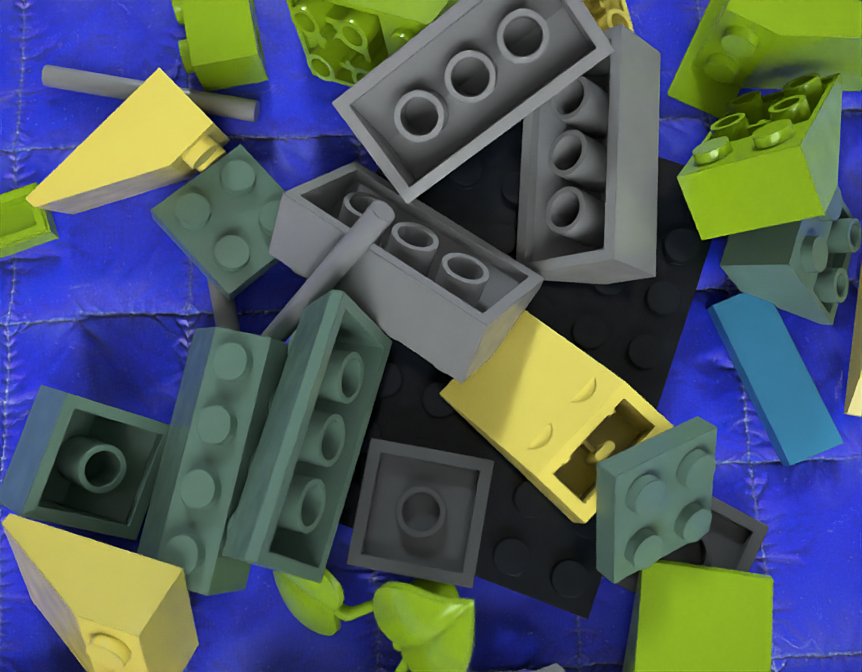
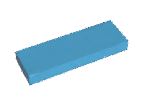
[707,292,844,467]

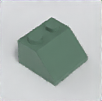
[0,385,170,541]

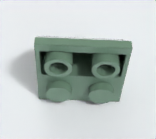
[720,186,862,325]

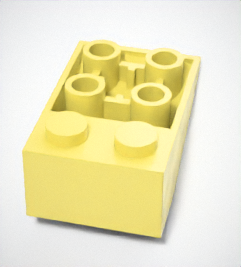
[439,310,674,524]

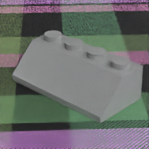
[332,0,615,204]
[516,24,661,284]
[268,161,545,384]

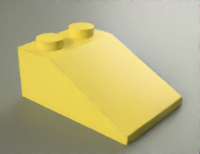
[25,68,230,215]
[1,513,199,672]

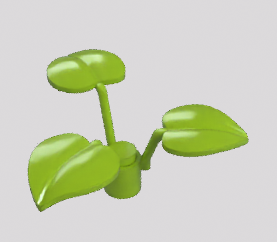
[273,568,475,672]

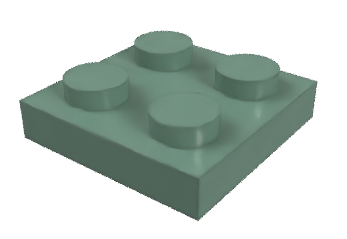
[151,144,285,301]
[596,416,717,584]

